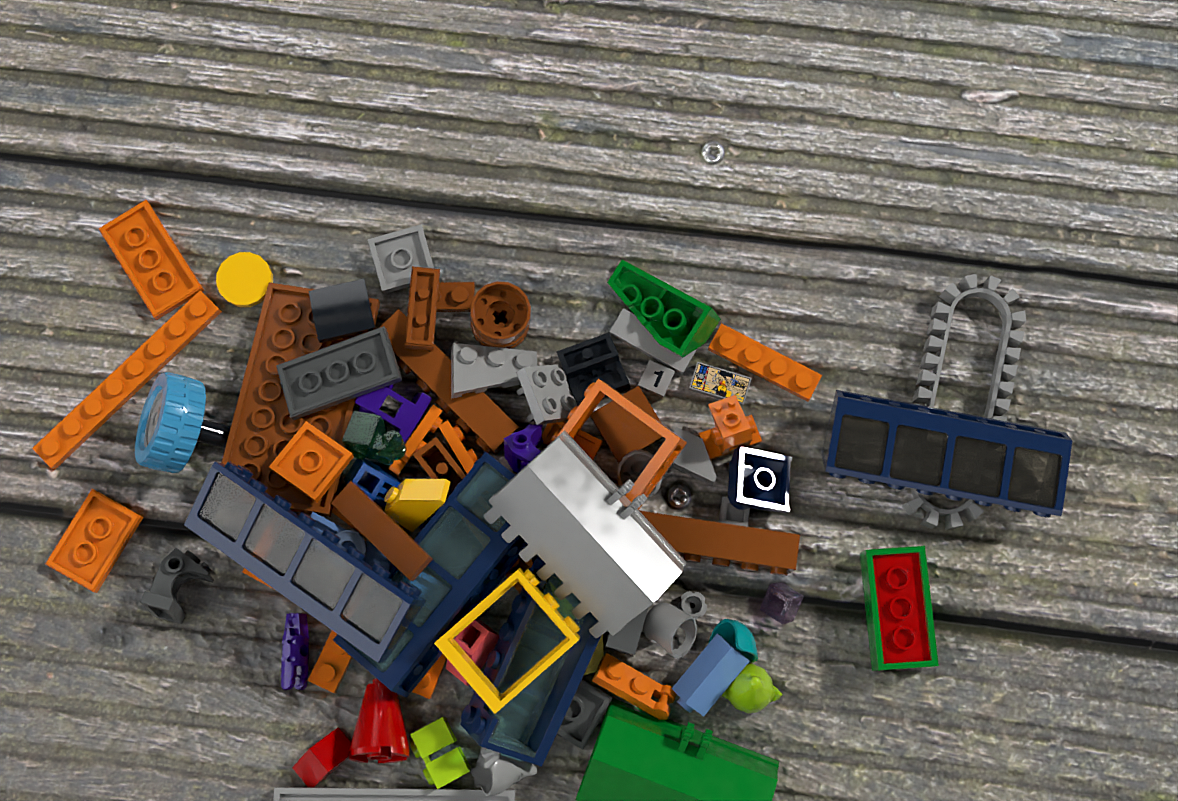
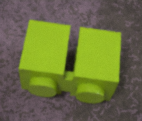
[409,717,471,789]

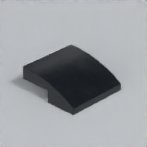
[309,278,376,343]
[556,332,631,406]

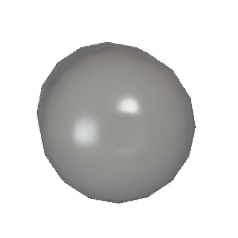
[643,603,697,659]

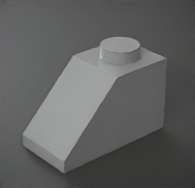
[670,426,717,486]

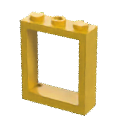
[434,567,580,714]

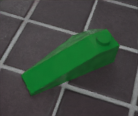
[607,260,721,358]

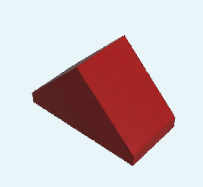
[292,727,351,788]

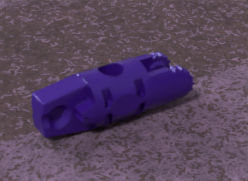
[281,613,309,690]

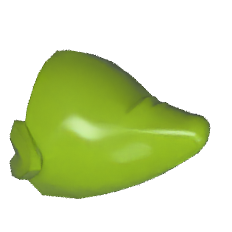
[721,663,782,714]

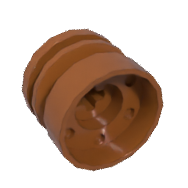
[470,281,531,349]

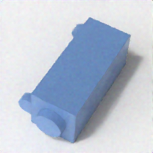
[672,634,749,716]

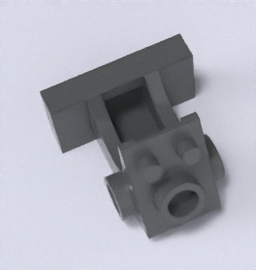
[140,548,214,624]

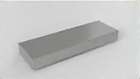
[609,308,697,375]

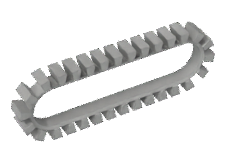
[896,274,1026,530]

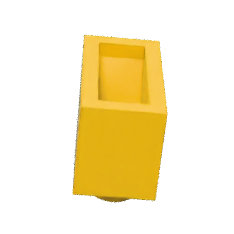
[384,479,450,532]

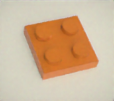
[269,421,354,503]

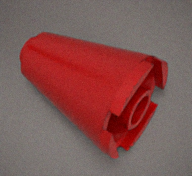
[349,678,410,763]

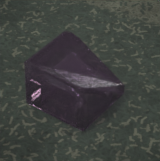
[760,582,804,624]

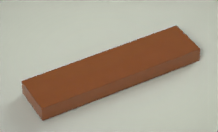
[331,481,433,581]

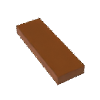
[404,266,440,351]

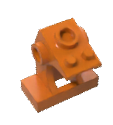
[698,395,762,460]

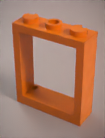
[550,379,687,510]

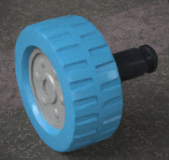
[135,372,231,473]

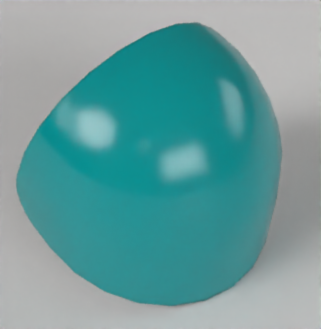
[708,619,758,664]

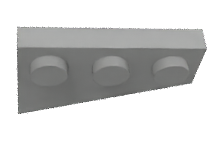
[451,343,537,399]

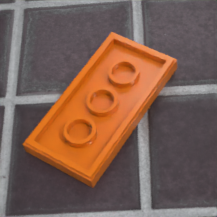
[98,200,205,320]

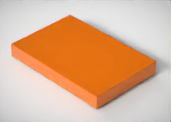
[45,489,144,593]

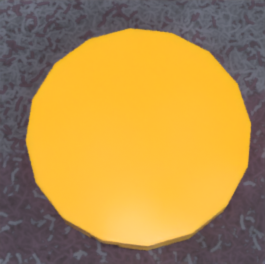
[216,252,273,308]

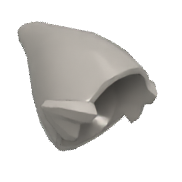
[471,746,537,796]

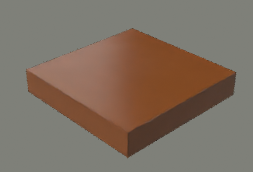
[590,386,664,464]

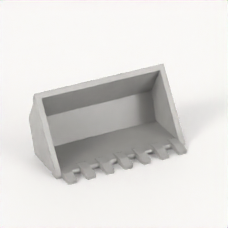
[484,431,687,638]

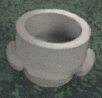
[678,591,707,620]

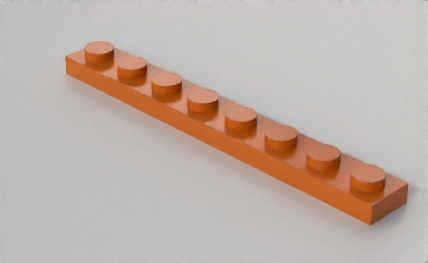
[32,290,222,470]

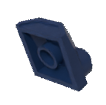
[728,446,792,513]

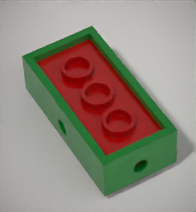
[860,546,939,671]

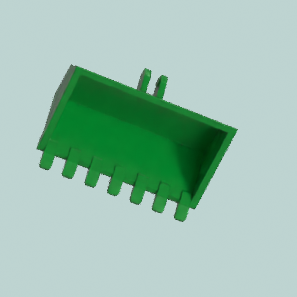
[575,698,779,801]

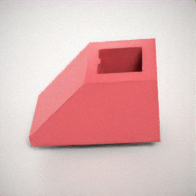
[446,619,499,686]

